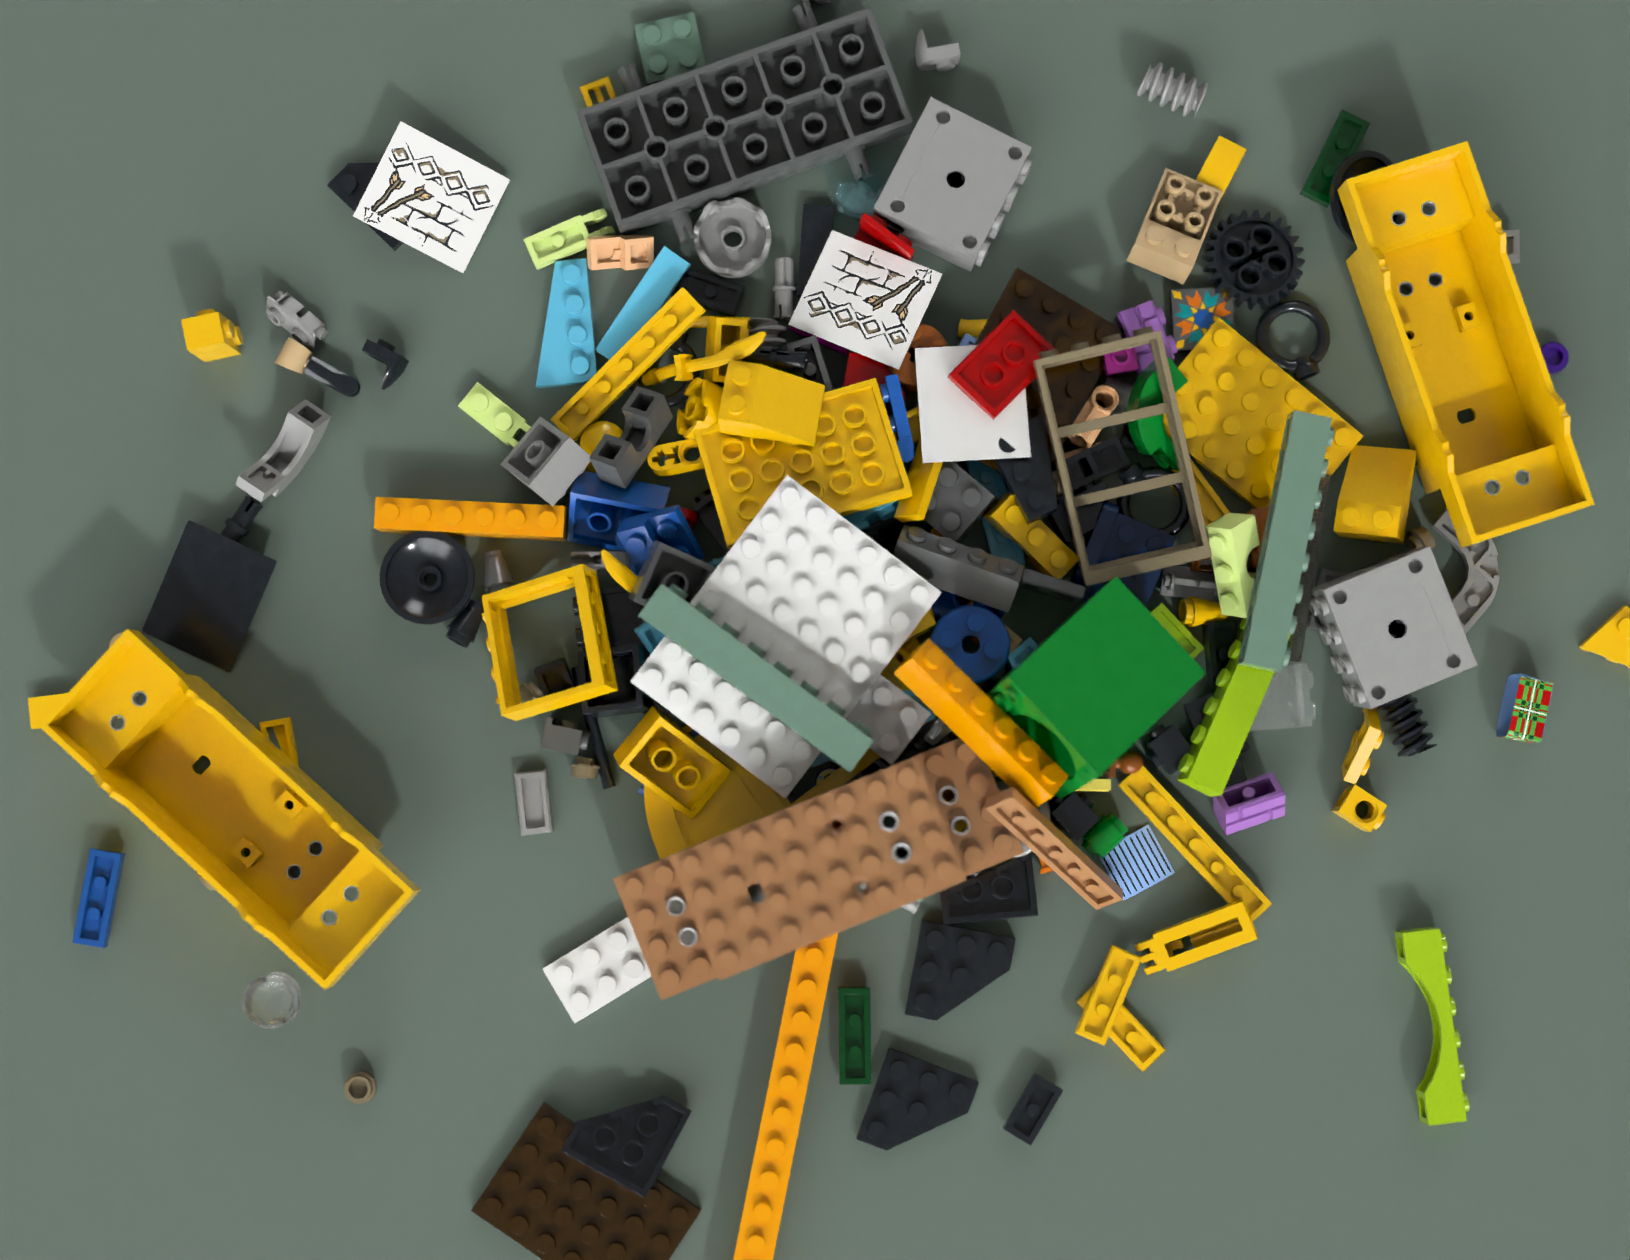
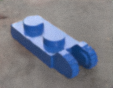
[880,374,915,463]

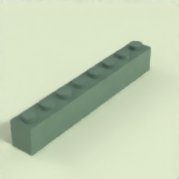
[1238,410,1335,672]
[638,583,874,773]

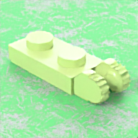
[524,209,615,270]
[458,382,531,448]

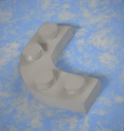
[1431,508,1500,634]

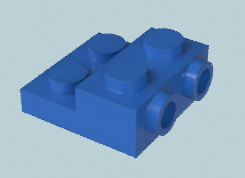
[615,505,704,576]

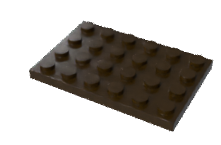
[973,267,1124,474]
[471,1102,701,1260]

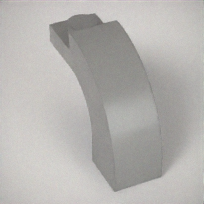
[235,399,331,502]

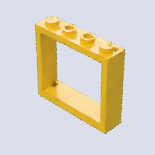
[482,564,618,721]

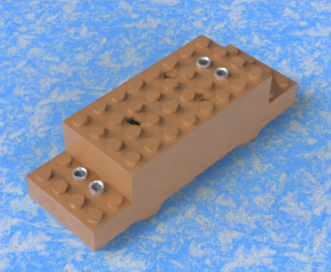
[613,738,1024,1000]

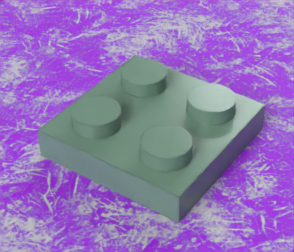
[634,12,706,86]

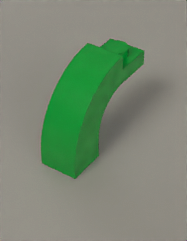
[1127,357,1188,471]

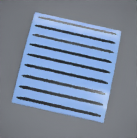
[1099,824,1175,901]

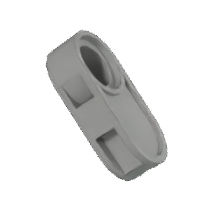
[570,551,630,570]

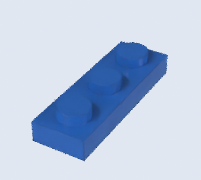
[72,848,125,948]

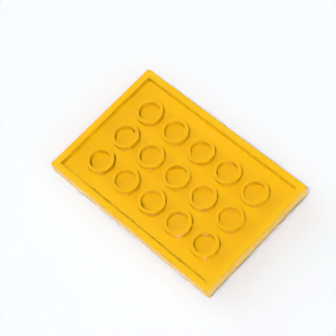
[1163,318,1363,509]
[693,378,912,549]

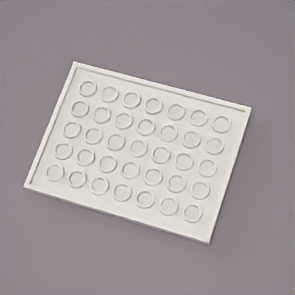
[630,475,942,799]

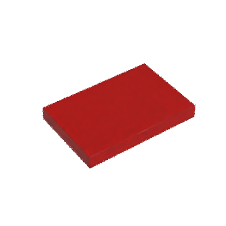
[948,309,1059,420]

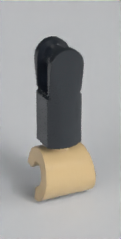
[274,337,360,397]

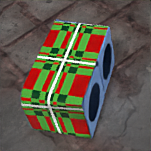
[1496,673,1554,743]

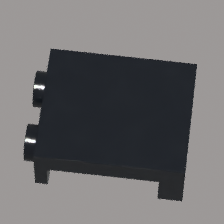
[573,586,645,651]

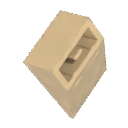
[1126,168,1223,284]

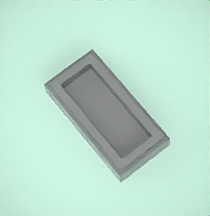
[514,769,554,836]

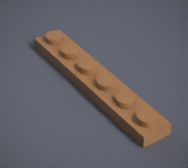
[986,787,1123,910]

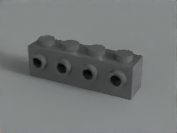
[893,525,1025,613]

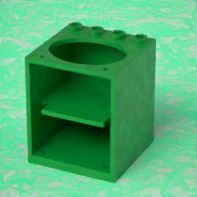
[986,576,1206,799]

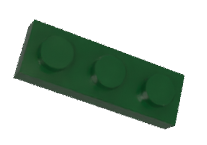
[1300,109,1370,208]
[838,987,871,1085]

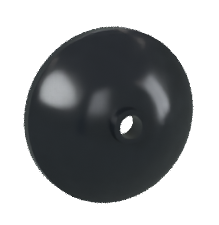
[1330,150,1402,244]
[380,531,475,625]

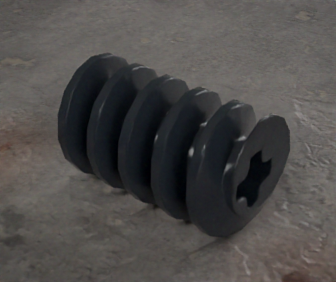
[1377,694,1437,757]

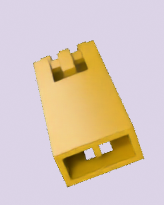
[1134,899,1258,975]

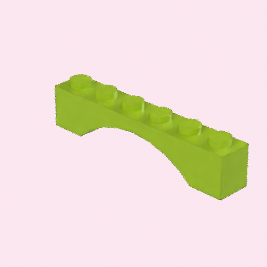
[1394,927,1469,1126]

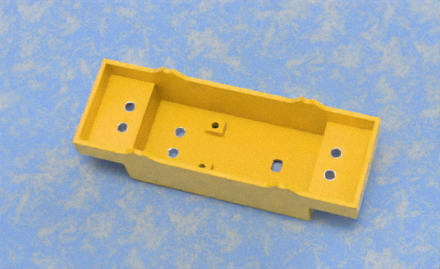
[1337,141,1595,548]
[38,629,421,990]

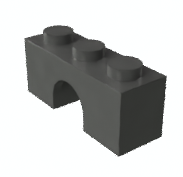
[589,386,673,489]

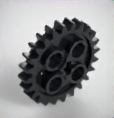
[1202,209,1305,310]

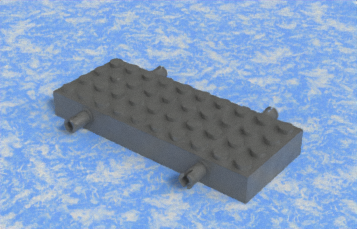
[576,2,913,245]

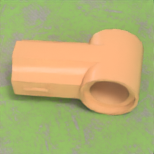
[1068,385,1119,449]

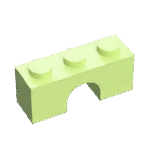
[1206,512,1260,618]

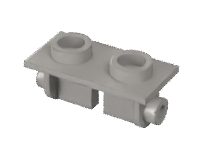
[266,291,328,352]
[1160,565,1219,602]

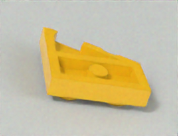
[1579,605,1630,669]

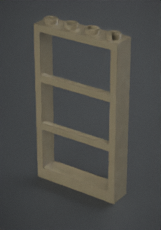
[1033,326,1212,586]

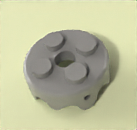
[694,197,772,278]

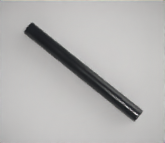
[571,666,616,789]

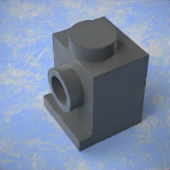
[540,717,591,756]

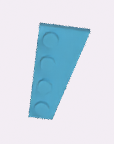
[536,258,598,389]

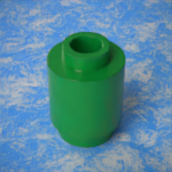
[1081,812,1128,859]

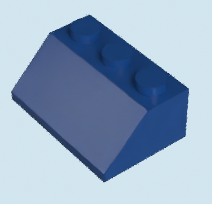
[567,471,671,552]

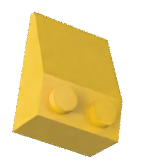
[717,360,825,446]
[1333,445,1417,544]
[613,706,732,820]

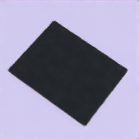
[142,520,277,672]

